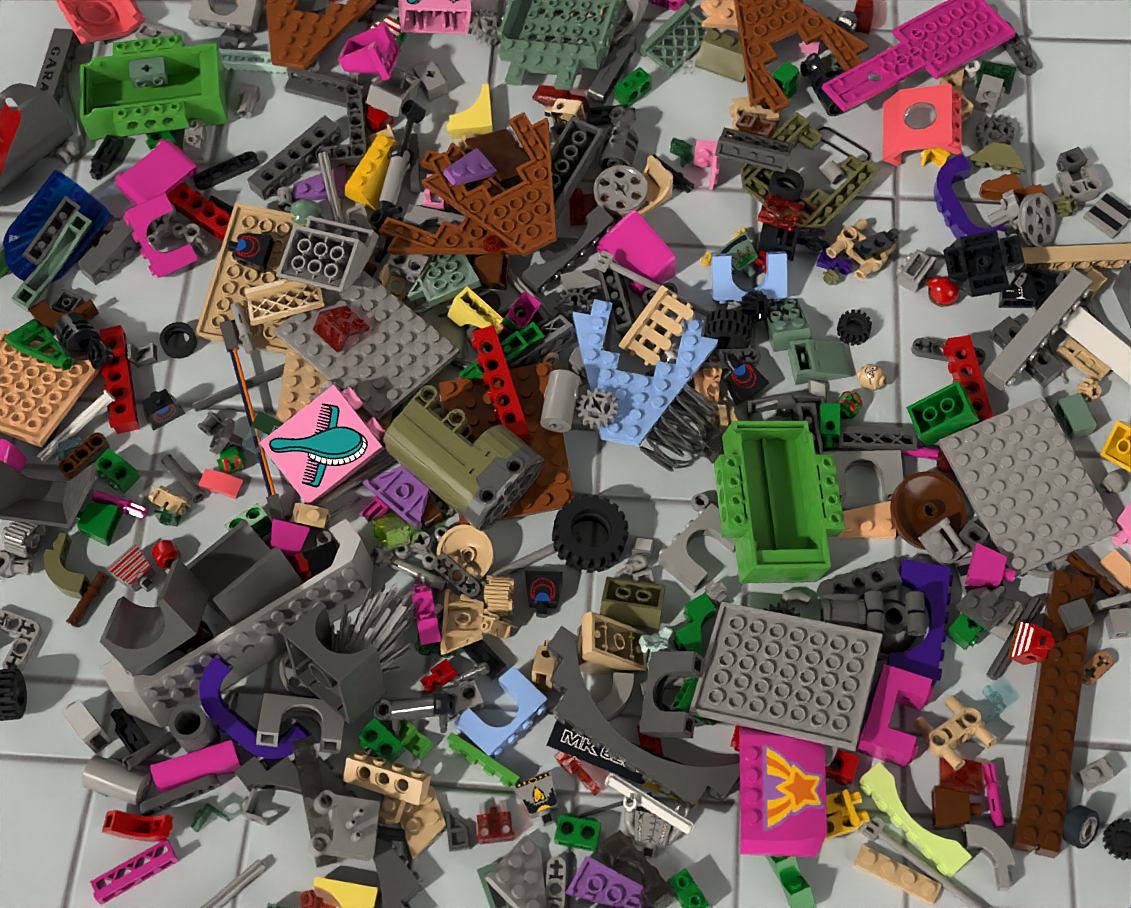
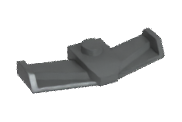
[747,394,824,417]

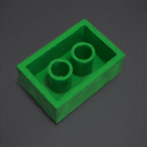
[906,381,979,447]

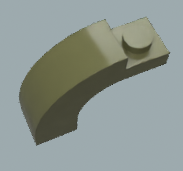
[44,532,90,599]

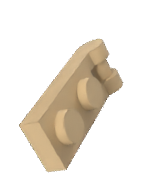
[1055,338,1111,383]

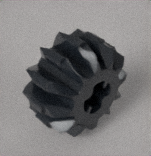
[739,291,770,322]

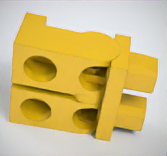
[823,789,870,843]

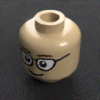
[857,364,887,391]

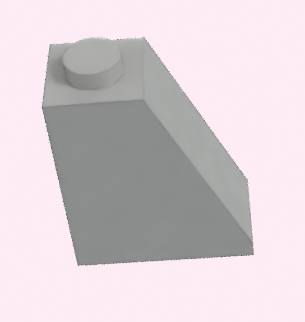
[62,700,112,754]

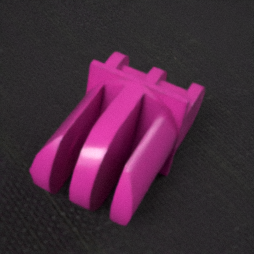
[360,495,393,527]

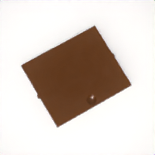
[465,129,530,183]

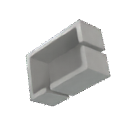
[366,67,422,117]

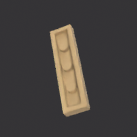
[853,845,942,905]

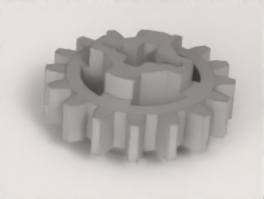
[469,9,502,46]
[576,388,619,429]

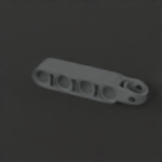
[587,35,637,104]

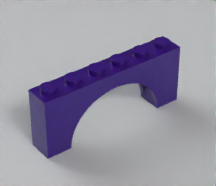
[887,559,953,687]

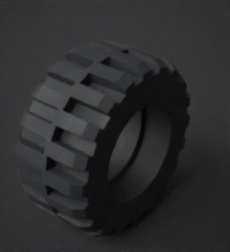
[552,494,629,573]

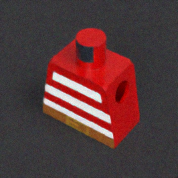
[1007,621,1055,665]

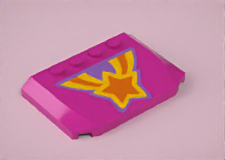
[739,727,827,857]

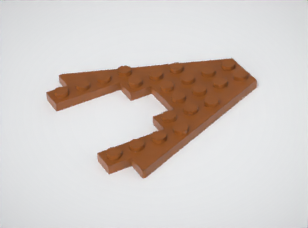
[266,0,378,70]
[733,0,869,114]
[421,112,557,257]
[379,143,521,255]

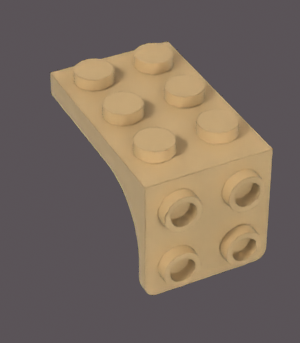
[605,155,673,220]

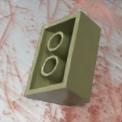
[695,28,745,83]
[600,576,665,629]

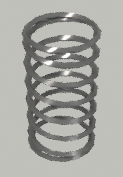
[639,384,718,472]

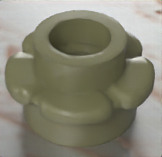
[823,269,840,285]

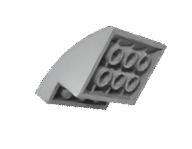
[276,216,379,293]

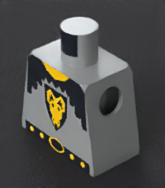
[513,771,558,826]

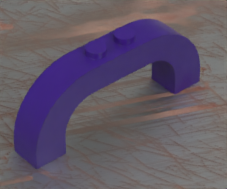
[934,154,1008,239]
[199,654,312,759]

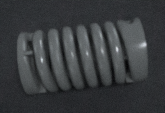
[169,704,221,753]

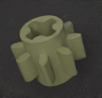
[1054,195,1077,218]

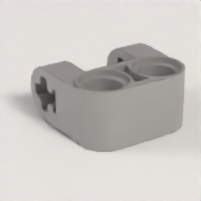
[1056,164,1102,204]

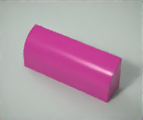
[150,740,242,793]

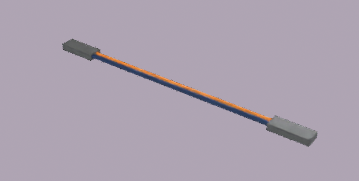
[219,320,286,521]

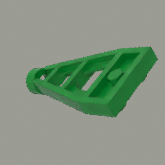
[4,318,74,370]

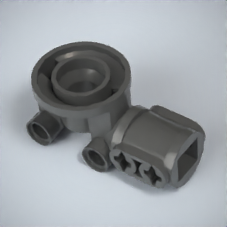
[820,591,927,654]

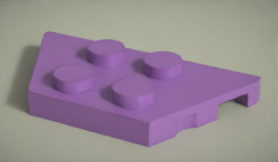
[363,465,430,531]

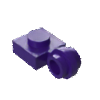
[816,248,853,275]

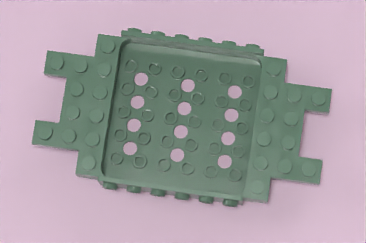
[497,0,625,91]

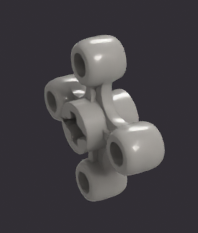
[147,203,185,250]
[394,522,448,570]

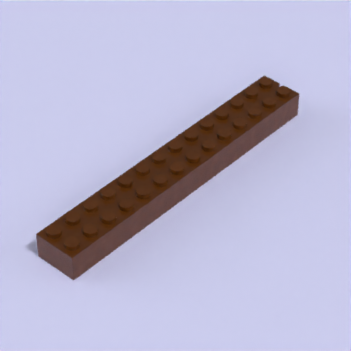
[1011,570,1095,859]

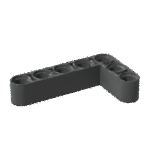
[315,83,368,169]

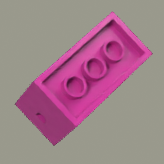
[856,664,934,768]

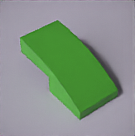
[389,719,435,761]

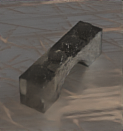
[598,830,675,908]

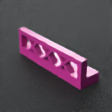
[90,839,179,905]

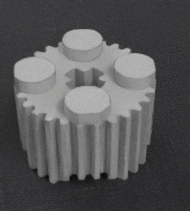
[1,521,47,558]

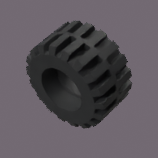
[704,309,753,349]
[0,668,27,721]

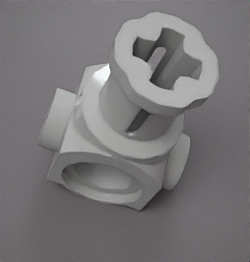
[0,550,34,580]

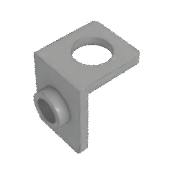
[242,788,268,826]

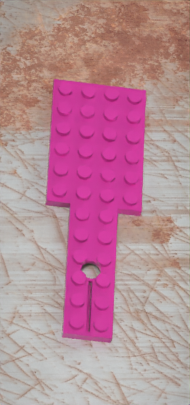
[822,0,1016,112]

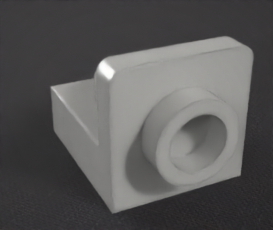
[1076,758,1114,792]

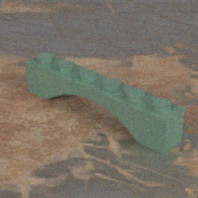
[12,211,92,313]

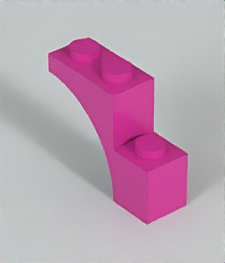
[410,583,441,645]

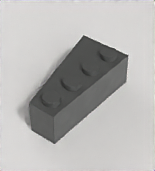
[77,208,148,285]

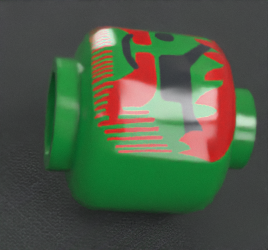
[835,391,863,419]
[217,446,247,474]

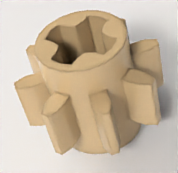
[1076,378,1101,403]

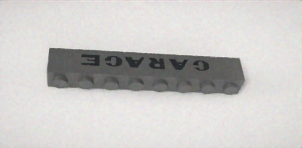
[36,28,79,106]

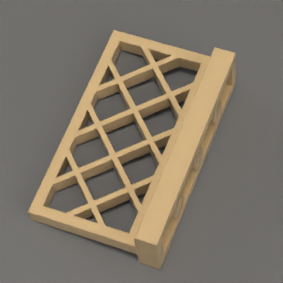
[245,279,325,326]

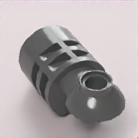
[599,106,639,176]

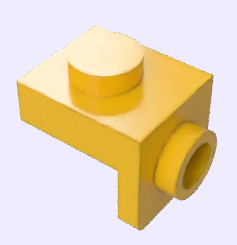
[920,147,951,167]

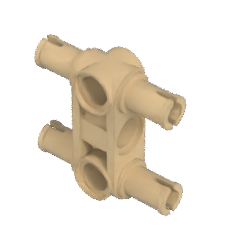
[826,219,896,280]
[913,695,997,771]

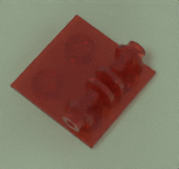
[569,188,605,225]

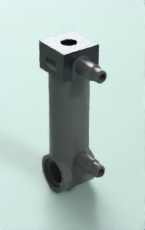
[373,693,455,737]

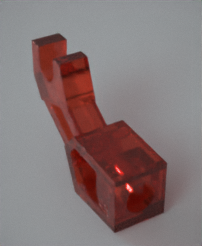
[554,751,601,796]

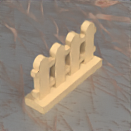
[618,285,695,367]

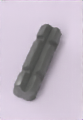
[452,662,490,687]

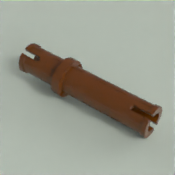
[1065,551,1121,598]
[66,571,110,628]

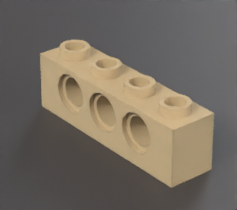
[343,751,431,805]

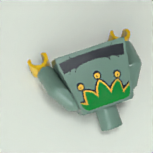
[701,228,758,278]

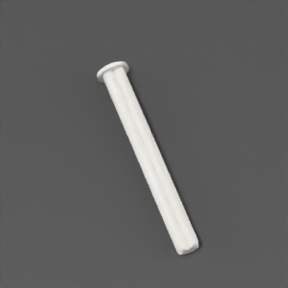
[37,390,116,462]
[605,773,694,834]

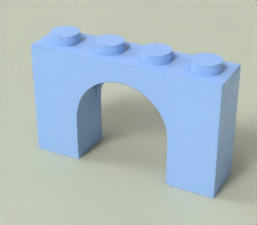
[711,251,787,304]
[454,666,548,759]

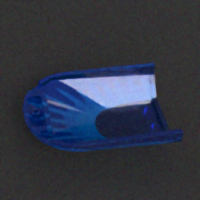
[3,169,114,283]

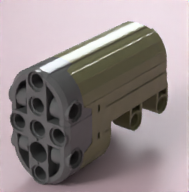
[383,385,545,531]

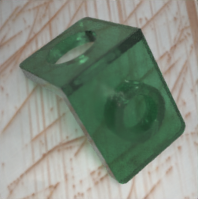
[154,502,182,527]
[190,803,230,833]

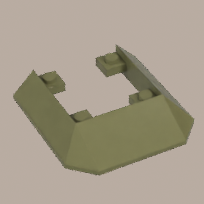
[740,112,880,230]

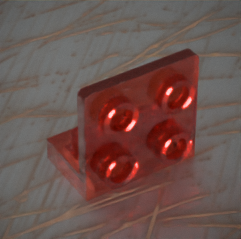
[312,306,370,353]

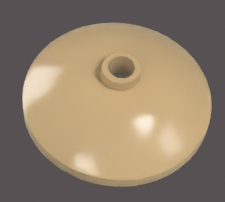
[436,525,494,584]

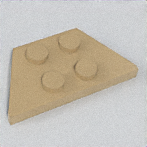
[440,589,485,654]
[400,783,447,860]

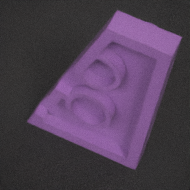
[443,148,497,186]
[293,164,347,201]

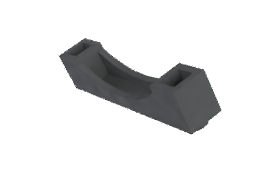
[521,205,614,295]

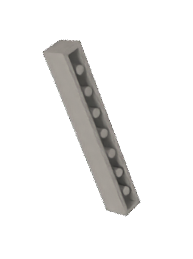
[983,268,1092,391]

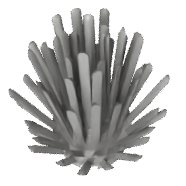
[331,583,417,675]

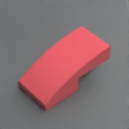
[198,468,243,499]

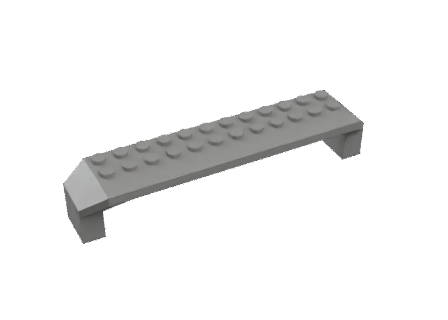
[100,519,373,728]

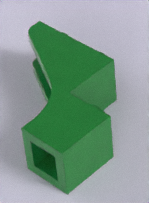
[673,593,716,656]
[766,856,817,908]

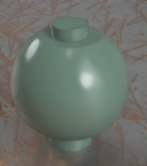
[284,199,325,225]

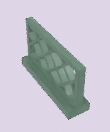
[640,3,713,75]

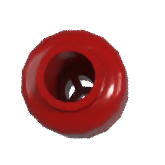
[152,540,181,569]

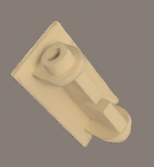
[149,485,191,516]
[479,613,518,639]

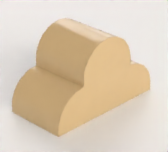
[577,611,647,675]

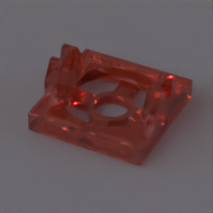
[757,194,804,231]

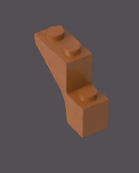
[978,173,1049,213]

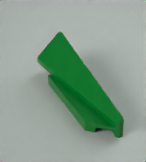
[459,322,545,381]

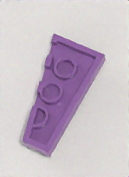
[566,855,662,908]

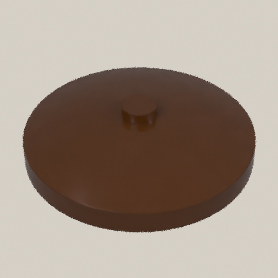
[890,471,967,550]

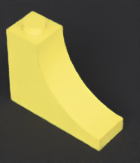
[446,84,493,140]
[447,286,504,335]
[313,877,380,908]

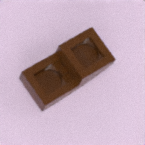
[735,112,777,138]

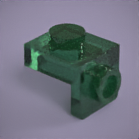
[670,137,694,168]

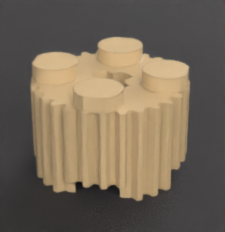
[484,576,515,617]

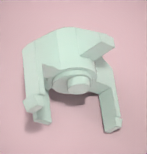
[639,627,679,669]

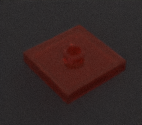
[938,757,983,796]

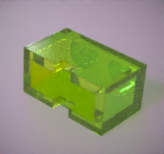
[372,513,412,550]

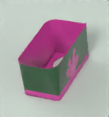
[500,292,541,334]

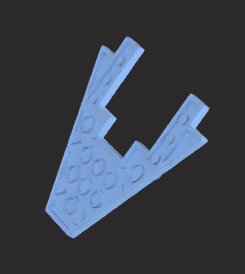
[572,299,718,447]

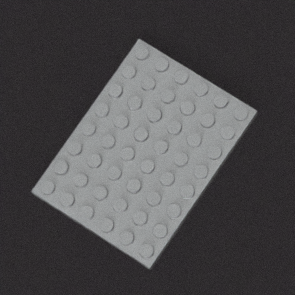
[274,270,460,423]
[938,396,1120,578]
[689,601,883,751]

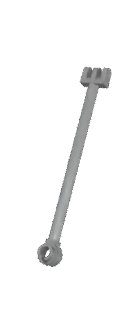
[594,251,717,317]
[862,815,984,908]

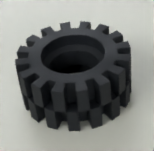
[837,309,872,346]
[1102,818,1131,860]

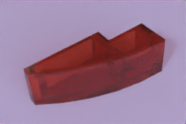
[854,0,874,35]
[532,85,590,113]

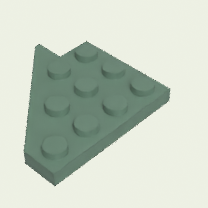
[407,254,481,307]

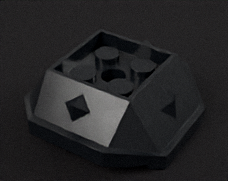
[943,230,1025,297]

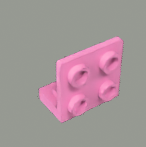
[693,139,720,190]

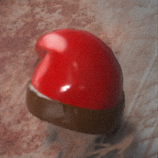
[924,277,959,307]

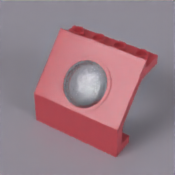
[883,84,962,166]

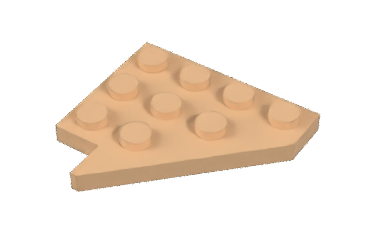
[700,0,738,30]

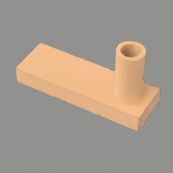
[1099,549,1131,593]

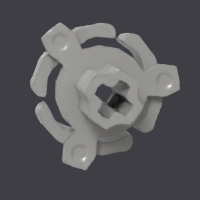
[987,189,1021,234]

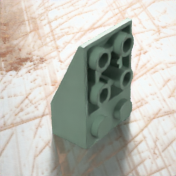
[764,299,810,352]
[788,339,851,385]

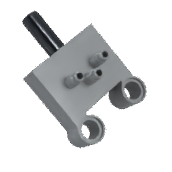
[307,790,405,861]

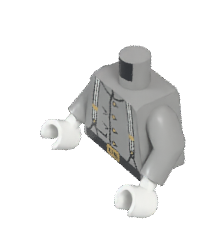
[623,796,689,859]

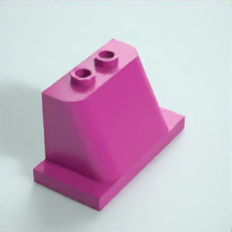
[338,21,401,81]

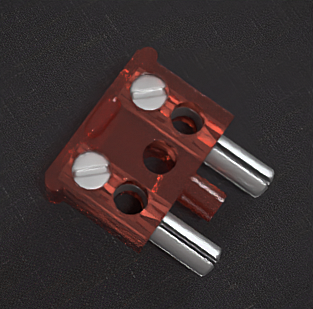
[476,800,515,845]

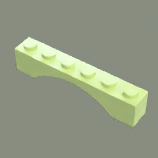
[859,762,972,878]

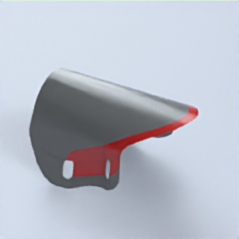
[0,83,73,192]

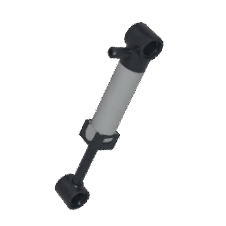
[370,100,426,229]

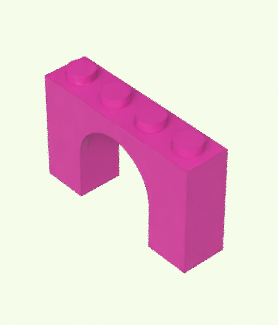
[123,193,198,278]

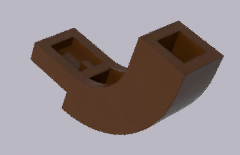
[28,299,99,334]

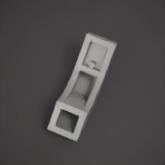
[962,824,1015,891]

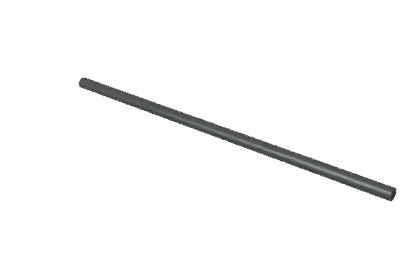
[192,297,455,411]

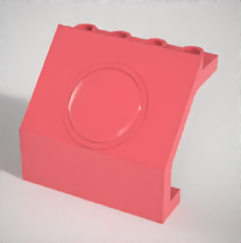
[56,0,146,44]

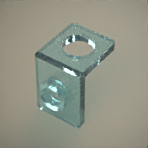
[982,685,1006,724]

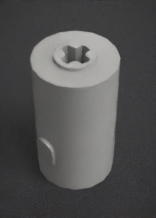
[540,369,580,433]
[82,755,152,806]

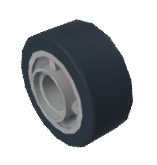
[1062,805,1100,849]

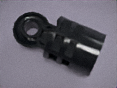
[800,53,852,117]
[757,221,830,261]
[54,312,113,370]

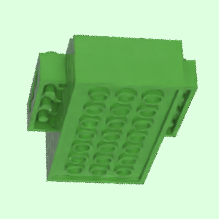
[80,34,228,140]
[714,421,845,584]

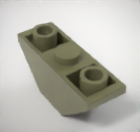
[971,142,1027,175]

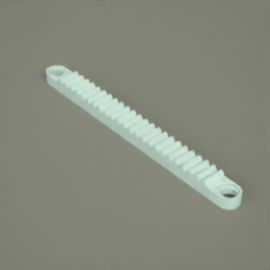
[218,48,320,75]

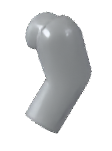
[781,589,812,605]

